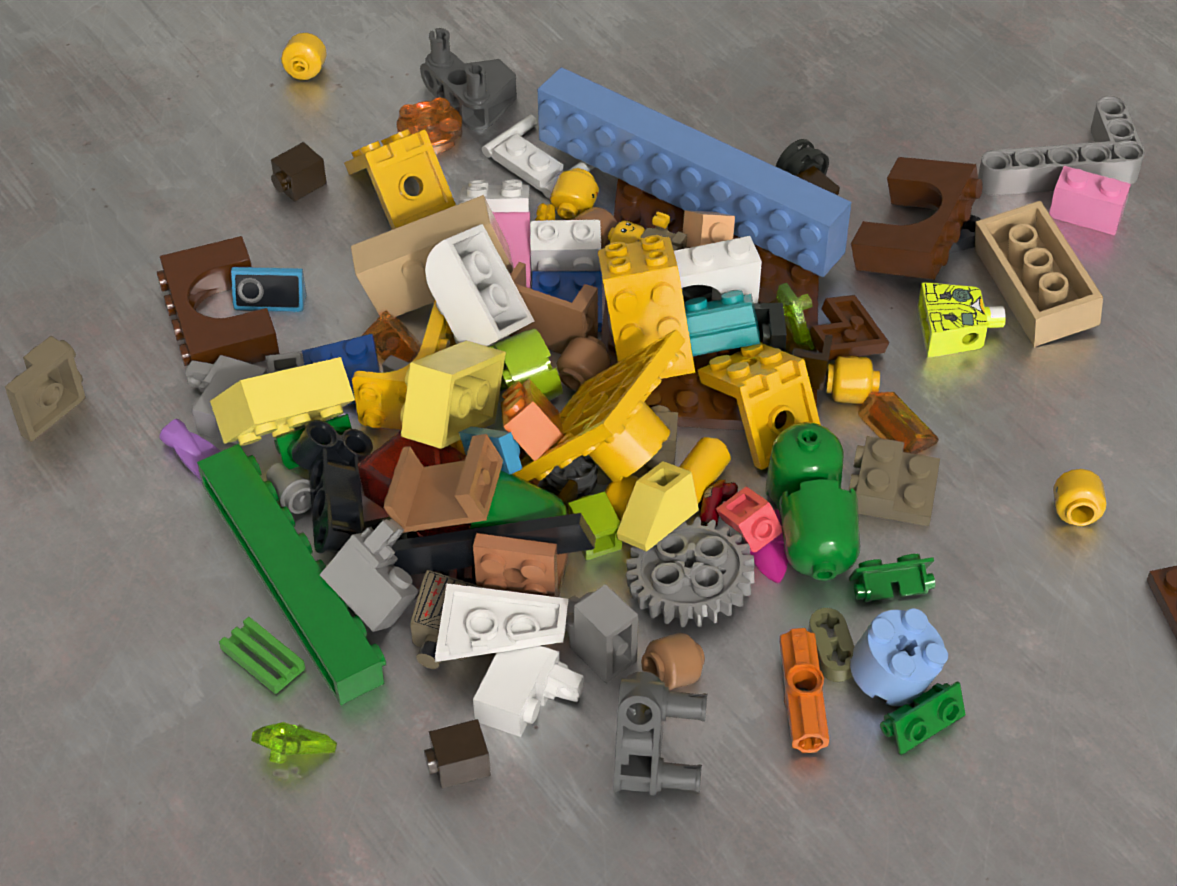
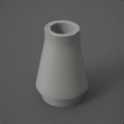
[266,463,311,514]

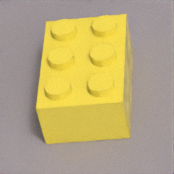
[400,340,506,449]
[210,357,355,446]

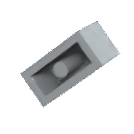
[185,355,268,445]
[320,519,419,632]
[565,584,638,683]

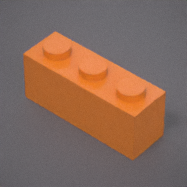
[501,379,564,461]

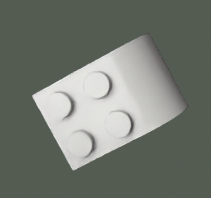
[425,224,534,346]

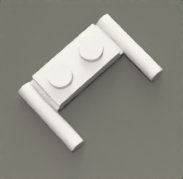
[481,114,595,199]

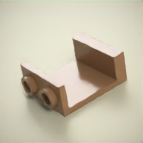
[508,262,598,354]
[384,434,503,533]

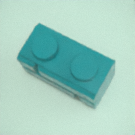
[684,290,760,356]

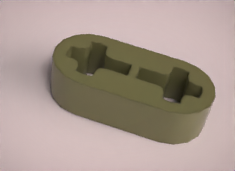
[808,608,855,682]

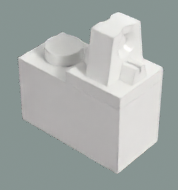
[473,646,584,737]

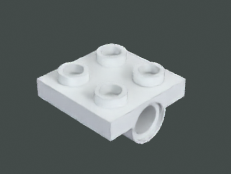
[459,179,530,212]

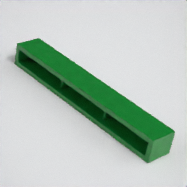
[197,444,386,705]

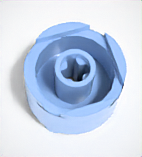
[850,608,948,706]

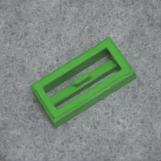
[219,617,306,694]

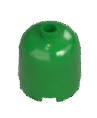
[765,422,844,512]
[470,470,567,529]
[779,479,860,581]

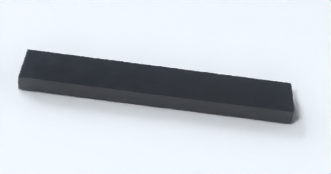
[391,513,596,575]

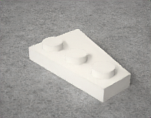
[435,584,569,662]

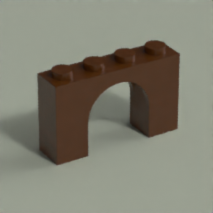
[851,157,983,280]
[156,236,280,366]

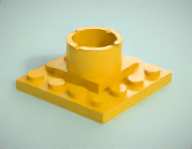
[512,329,686,482]

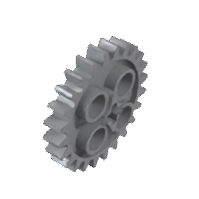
[626,517,755,627]

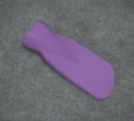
[160,419,221,480]

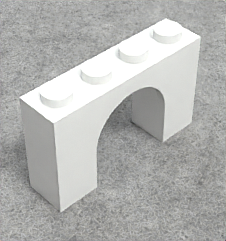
[608,236,762,336]

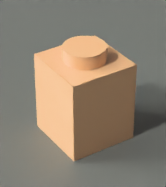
[683,210,735,248]

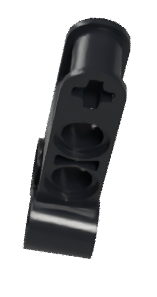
[291,420,373,554]

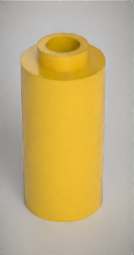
[679,437,731,504]

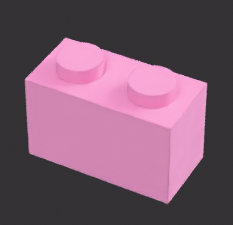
[1049,166,1131,236]

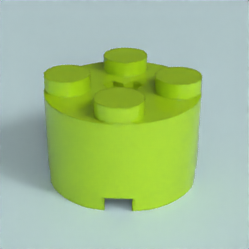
[488,329,563,401]

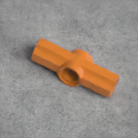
[779,628,829,753]

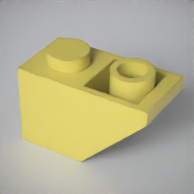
[617,461,699,551]

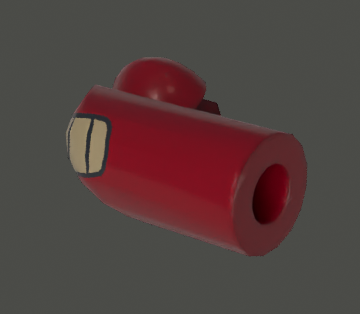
[700,479,738,527]

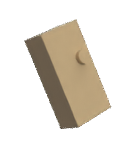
[351,195,514,321]
[975,200,1103,347]

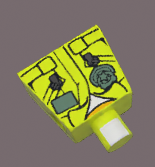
[917,283,1005,357]

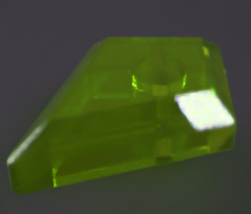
[776,282,814,351]
[251,722,337,764]

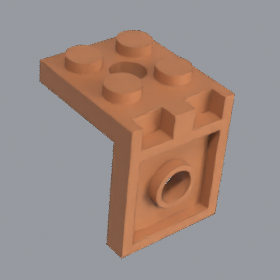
[473,533,569,597]

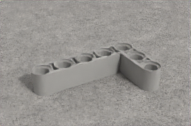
[978,96,1145,195]

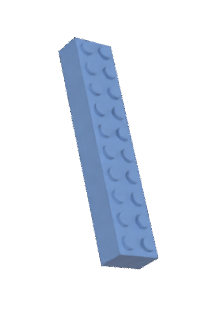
[537,67,852,277]

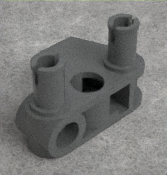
[420,28,517,130]
[613,671,708,796]

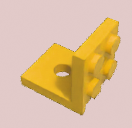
[344,129,456,230]
[698,342,821,470]

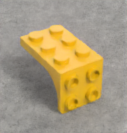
[598,235,695,379]
[352,300,457,430]

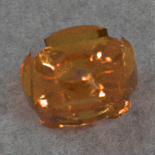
[396,98,463,154]

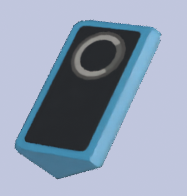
[231,267,306,312]

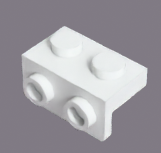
[530,220,601,271]

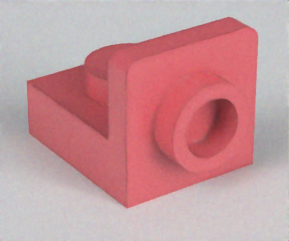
[716,486,782,552]

